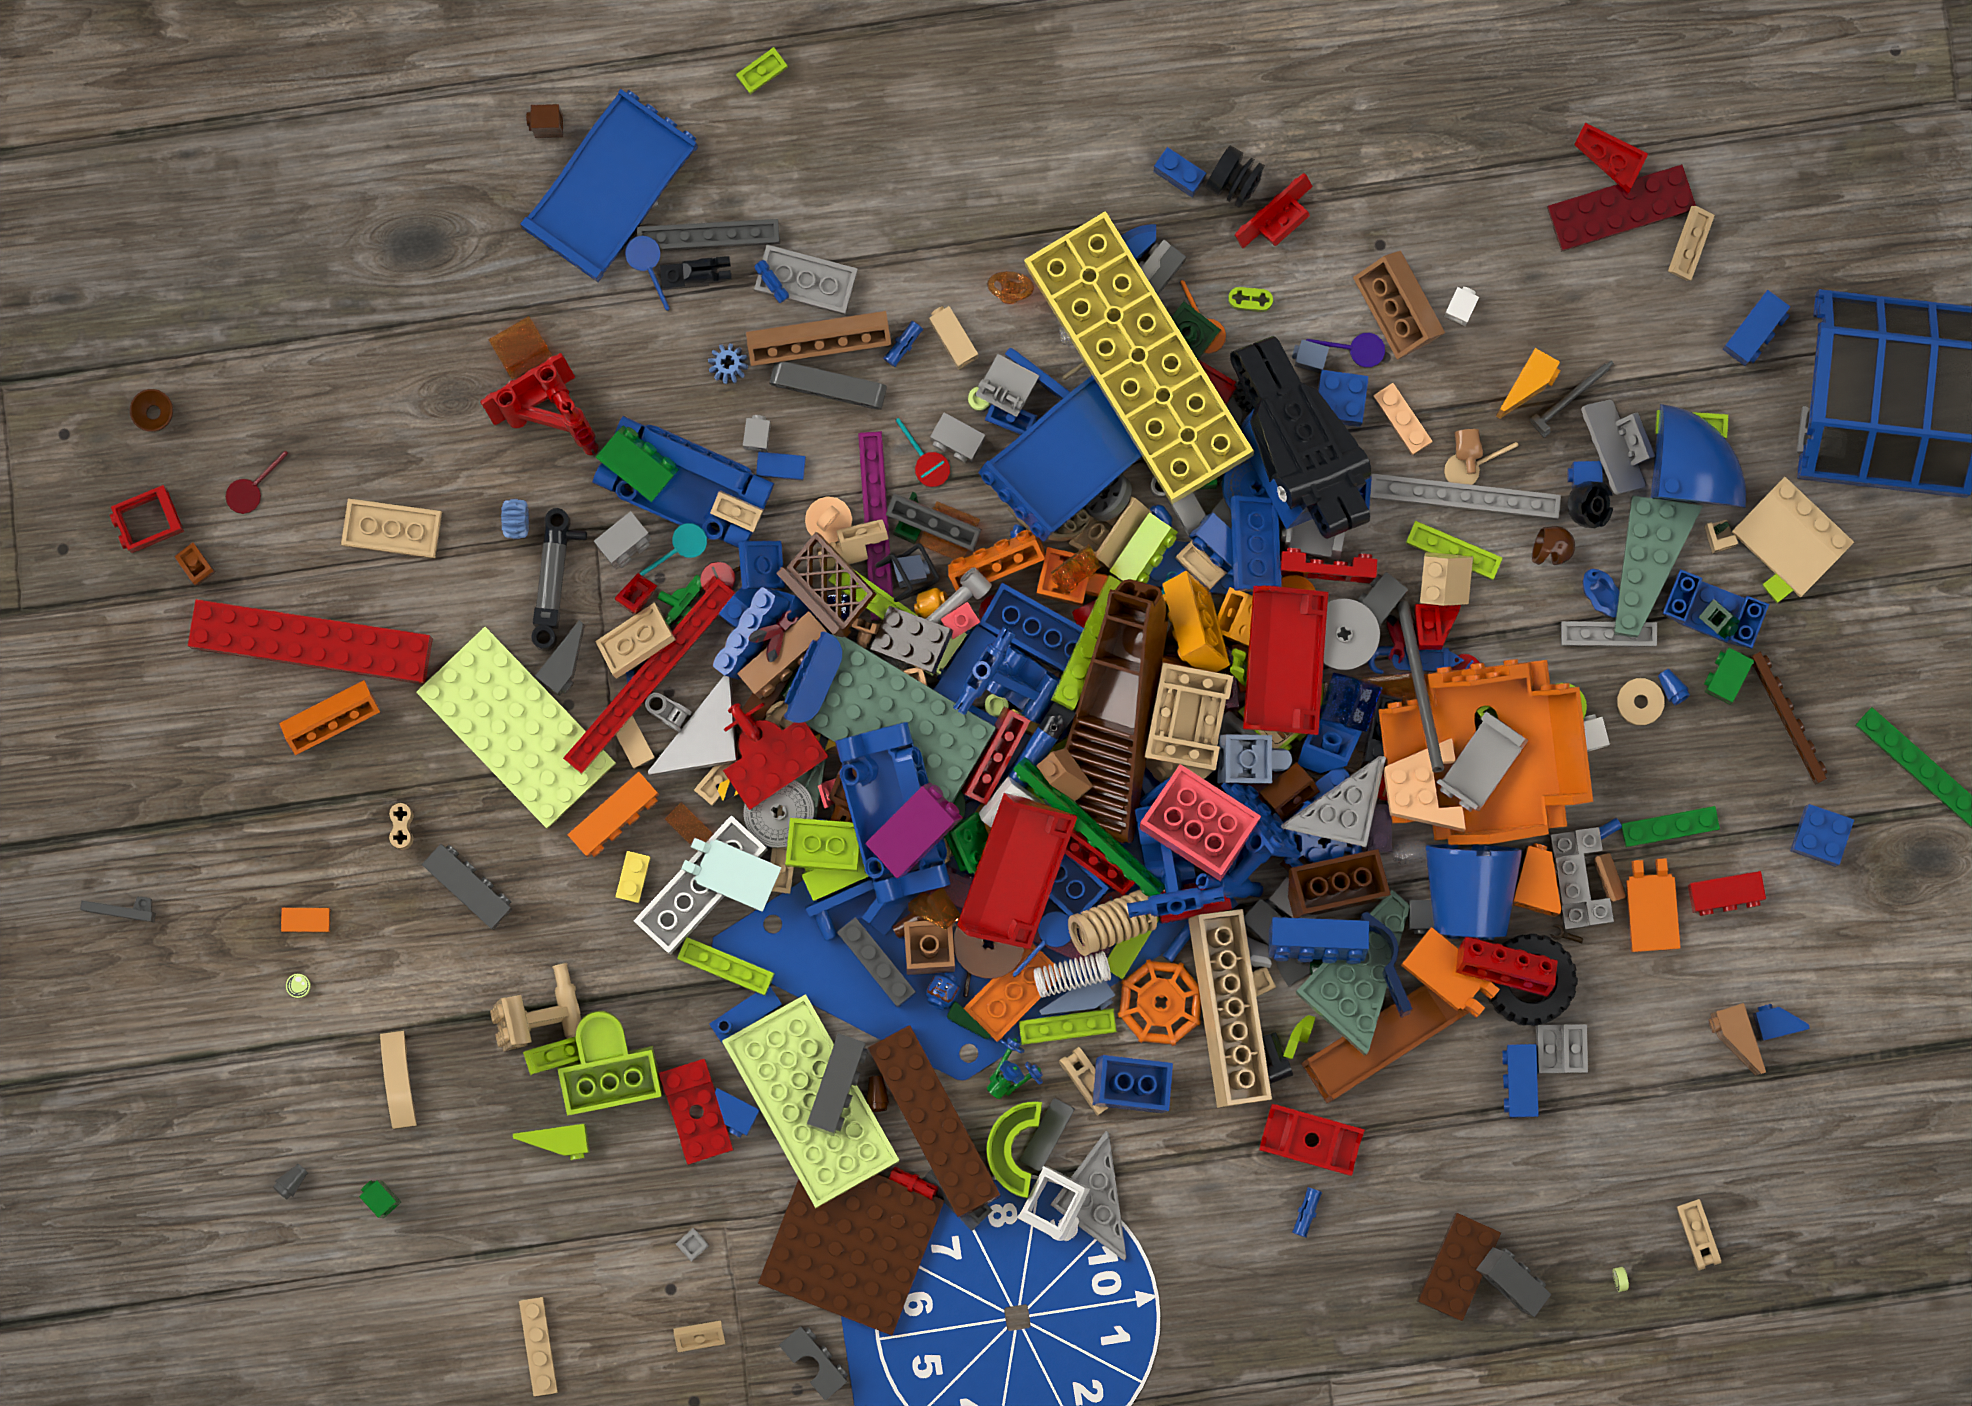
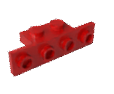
[1235,173,1313,249]

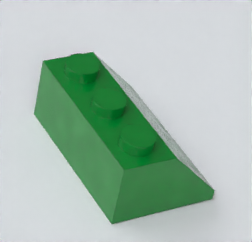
[595,425,679,502]

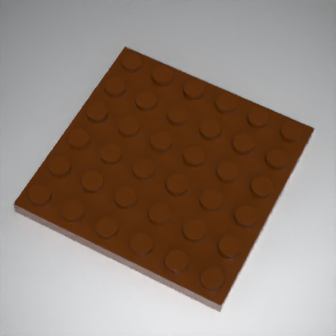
[758,1174,945,1336]

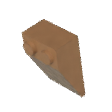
[1708,1003,1766,1075]

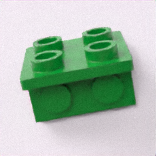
[945,812,989,874]

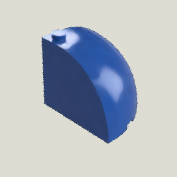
[1651,404,1746,508]

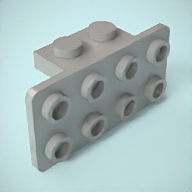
[1581,400,1655,495]

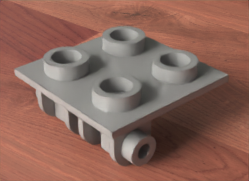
[975,354,1039,417]

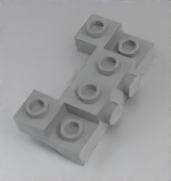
[1549,827,1614,930]

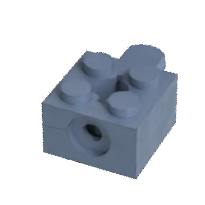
[1218,734,1292,784]

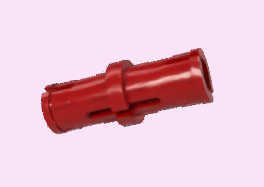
[889,1166,938,1200]

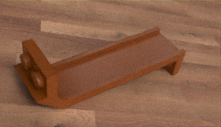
[1301,985,1469,1104]

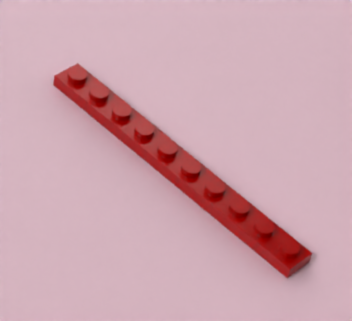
[563,579,735,775]

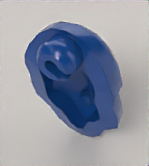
[1583,568,1619,617]

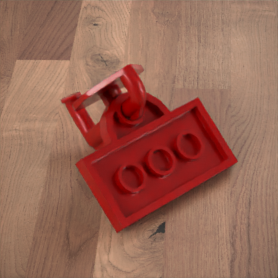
[723,702,829,810]

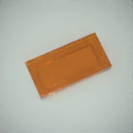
[665,803,714,852]

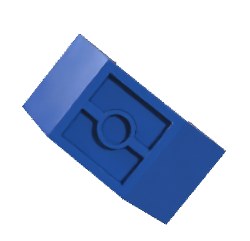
[1663,569,1769,649]

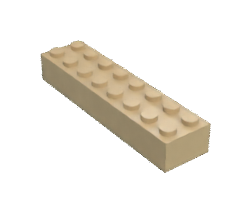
[1188,909,1272,1108]

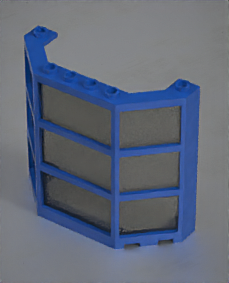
[1797,289,1972,498]

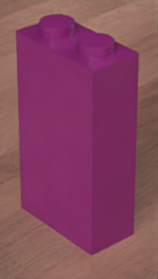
[865,783,963,879]

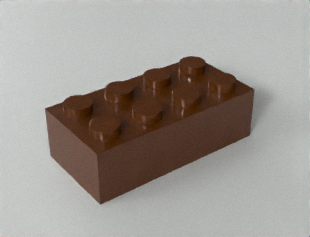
[1417,1213,1501,1321]

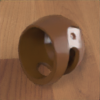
[1532,526,1575,565]

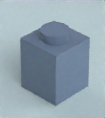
[1292,340,1329,373]

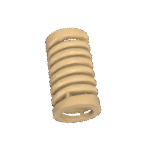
[1068,890,1157,956]

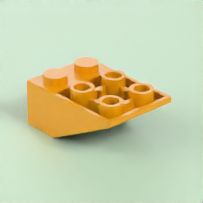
[1217,587,1253,647]

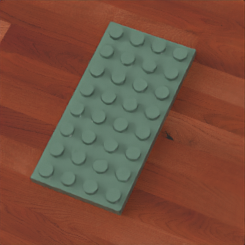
[786,634,997,803]

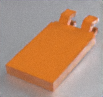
[1626,858,1680,952]
[1401,927,1500,1018]

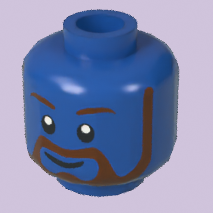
[925,973,961,1010]

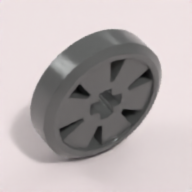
[1084,474,1132,521]

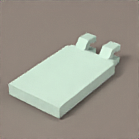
[681,838,781,912]

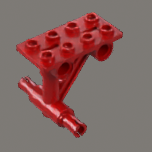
[480,353,599,455]

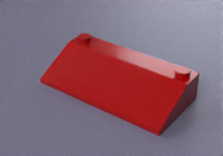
[1243,586,1328,735]
[957,793,1077,949]

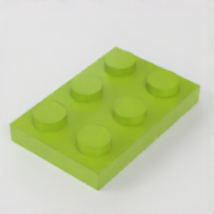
[785,818,860,872]

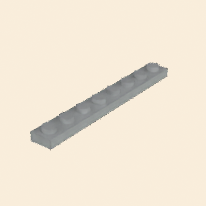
[1370,474,1561,520]

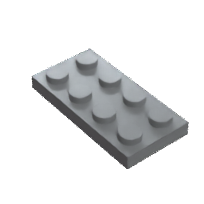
[754,245,858,315]

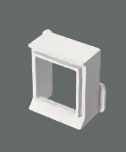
[1017,1166,1090,1241]

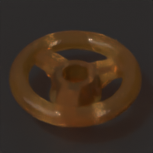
[987,271,1034,304]

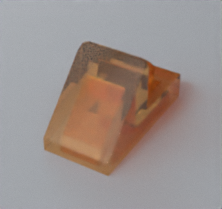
[908,887,960,930]

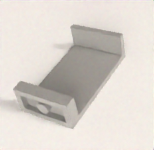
[1437,712,1529,812]

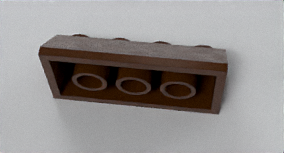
[1288,849,1391,918]

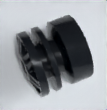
[1205,145,1265,208]

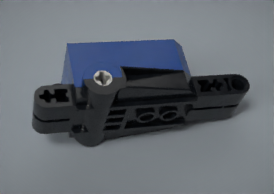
[1230,336,1371,539]

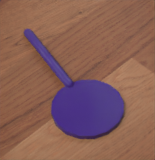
[1306,333,1385,368]

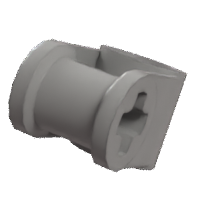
[645,693,692,733]

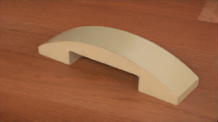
[380,1031,417,1129]

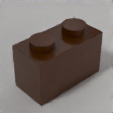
[526,104,563,138]
[1260,763,1320,821]

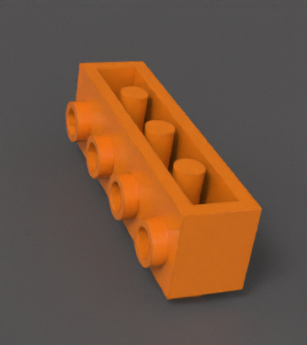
[948,530,1045,591]
[279,680,380,755]
[567,772,659,858]

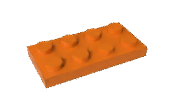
[963,943,1062,1042]

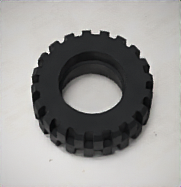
[1487,933,1578,1026]

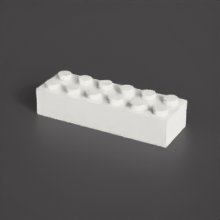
[634,816,768,955]

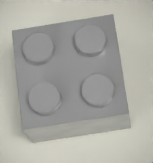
[594,511,652,569]

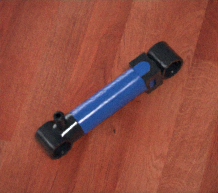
[984,702,1076,806]

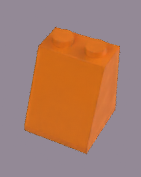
[1513,843,1561,917]

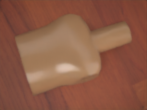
[1455,429,1483,474]

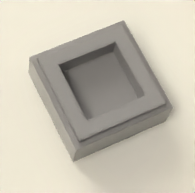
[676,1228,709,1262]

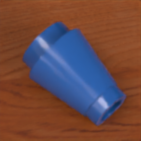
[1658,669,1690,705]

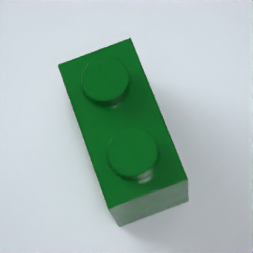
[1704,648,1754,705]
[359,1180,401,1218]

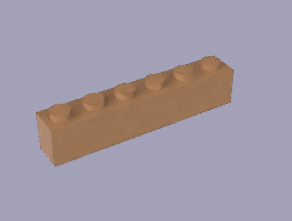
[746,311,891,366]

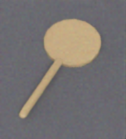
[1444,442,1518,485]

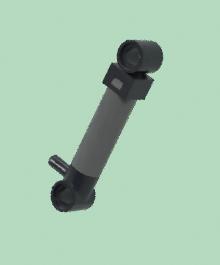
[531,508,587,651]

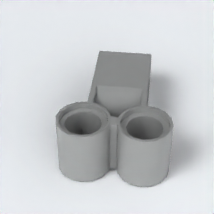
[1150,477,1206,536]

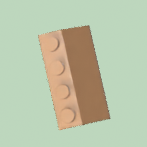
[1353,250,1445,360]

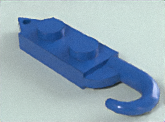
[1367,646,1464,674]

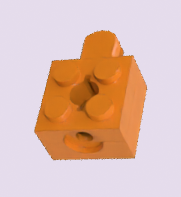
[1036,547,1108,607]

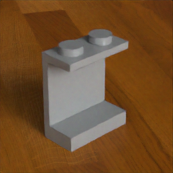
[1281,519,1345,560]

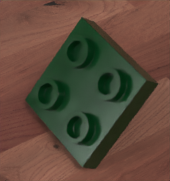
[1171,301,1221,360]

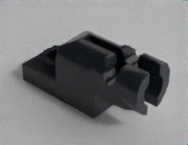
[660,256,732,290]

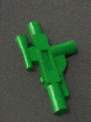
[657,575,702,628]

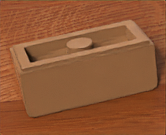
[1593,853,1626,903]

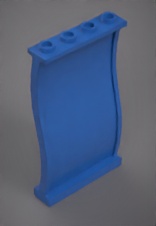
[520,89,698,282]
[978,375,1142,542]

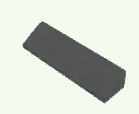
[886,493,982,551]

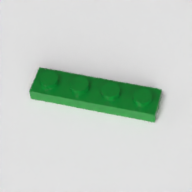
[1621,806,1720,848]

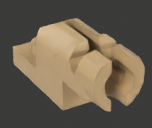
[816,519,888,571]

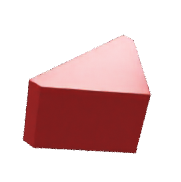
[615,573,657,615]

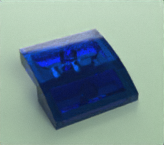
[1320,672,1382,732]

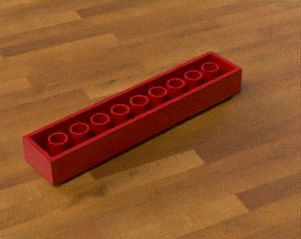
[188,599,433,685]

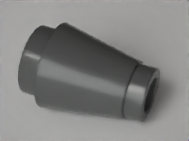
[273,1164,308,1200]

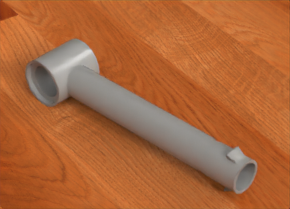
[926,567,992,625]

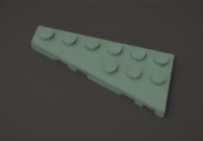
[1614,495,1703,638]

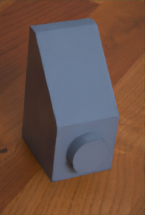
[892,555,930,588]

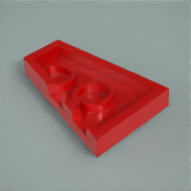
[1574,123,1648,194]

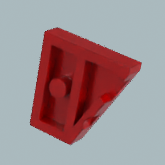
[1414,604,1461,650]

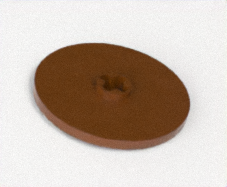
[953,926,1024,979]

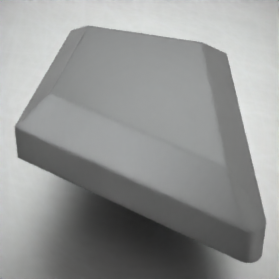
[1247,937,1272,968]

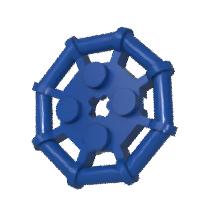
[1284,800,1362,867]

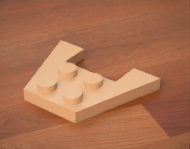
[1384,738,1466,832]

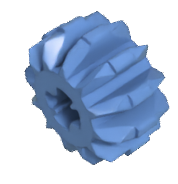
[708,344,748,384]
[501,499,529,539]

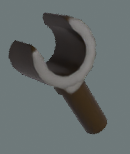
[1550,924,1583,944]

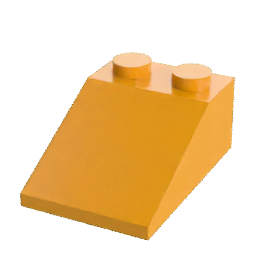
[1496,348,1561,419]

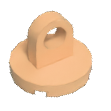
[805,497,852,543]

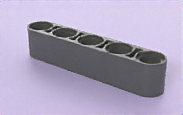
[769,361,887,410]

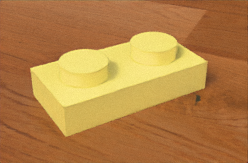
[616,851,651,903]

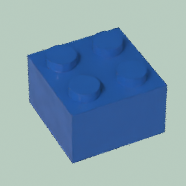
[1318,370,1369,427]
[1790,804,1854,867]

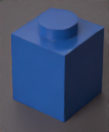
[1567,461,1603,489]

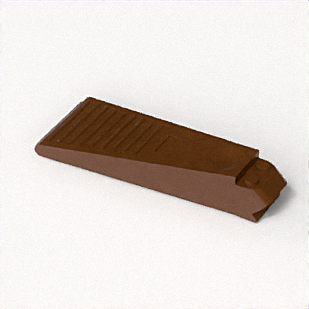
[1065,579,1168,843]

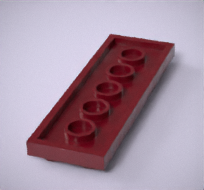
[1547,164,1696,252]

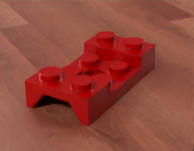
[1280,548,1378,584]
[659,1058,734,1165]
[1259,1104,1365,1176]

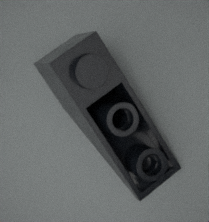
[1361,693,1402,773]

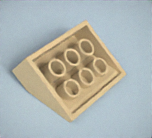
[1732,477,1854,598]

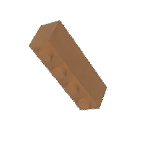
[737,611,828,699]

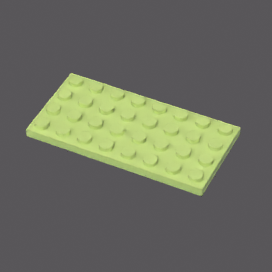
[417,627,616,829]
[722,994,900,1208]

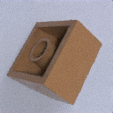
[904,919,955,975]

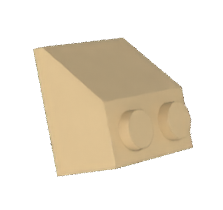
[1420,552,1473,606]

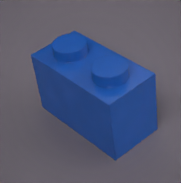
[1153,147,1206,197]

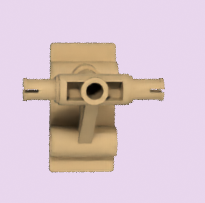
[490,963,581,1052]

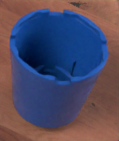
[1426,844,1522,940]

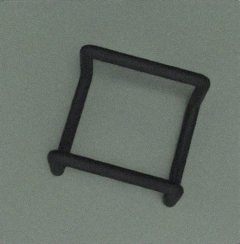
[875,543,940,602]

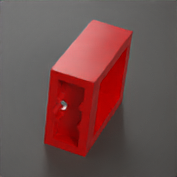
[110,485,184,553]

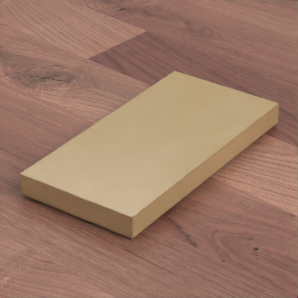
[341,499,442,559]

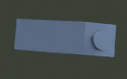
[1039,972,1115,1016]

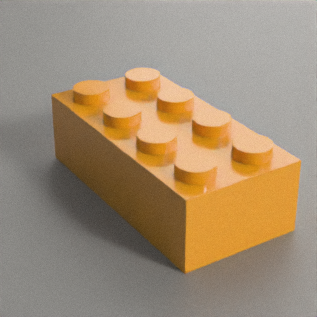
[1163,571,1230,673]

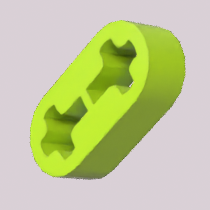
[1228,287,1273,312]

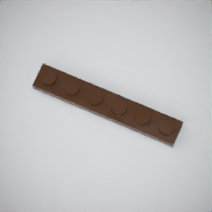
[1750,651,1827,785]

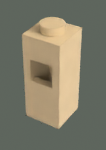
[929,306,979,370]

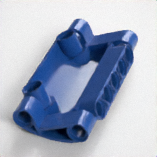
[593,416,774,548]
[835,722,951,903]

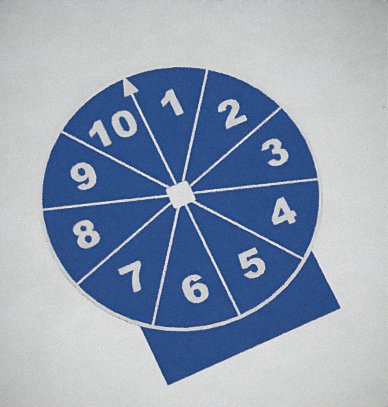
[841,1175,1160,1406]

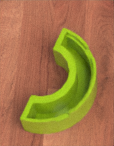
[987,1102,1042,1199]

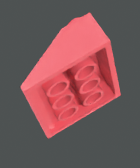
[1140,764,1261,881]

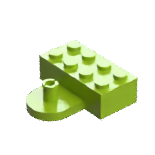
[558,1011,662,1116]

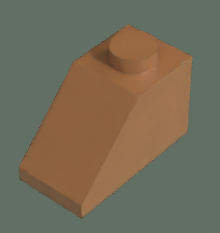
[1036,748,1093,801]

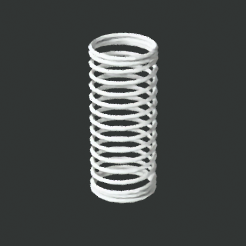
[1034,951,1111,998]

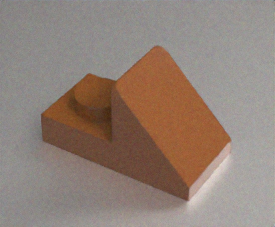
[174,543,216,586]

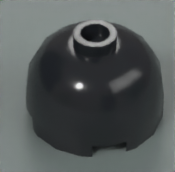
[1567,481,1613,529]

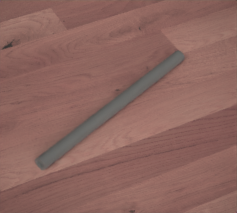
[1397,601,1444,773]

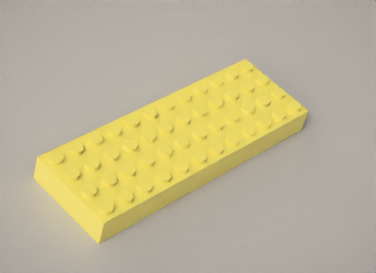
[1024,211,1254,504]

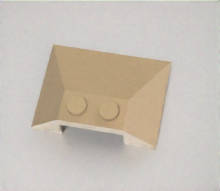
[1145,663,1234,770]

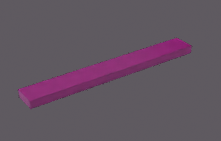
[858,431,893,621]

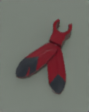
[748,610,798,662]
[1386,615,1417,664]

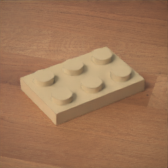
[595,603,676,679]

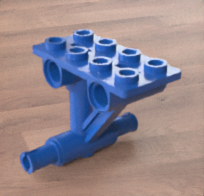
[953,626,1060,724]
[1196,782,1301,898]
[1127,806,1225,918]

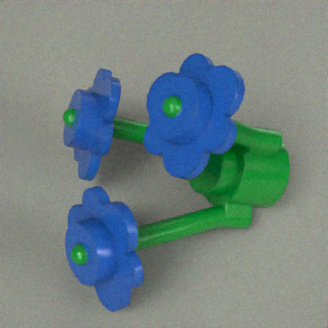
[987,1037,1043,1099]

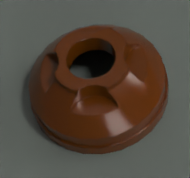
[130,389,173,432]

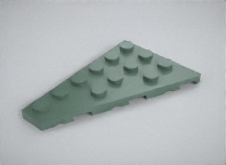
[1296,890,1410,1056]

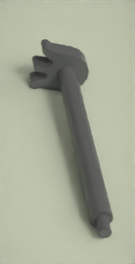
[1530,361,1614,438]

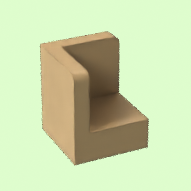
[1704,520,1738,554]

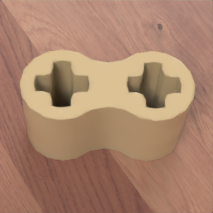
[389,803,414,850]

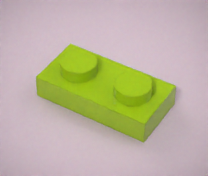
[736,47,788,95]

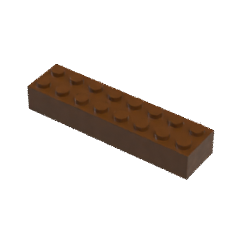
[868,1025,1001,1219]

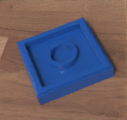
[738,541,785,589]

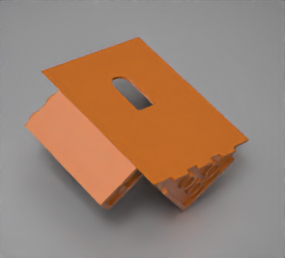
[1379,659,1593,845]

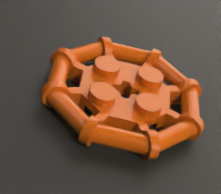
[1117,959,1202,1046]

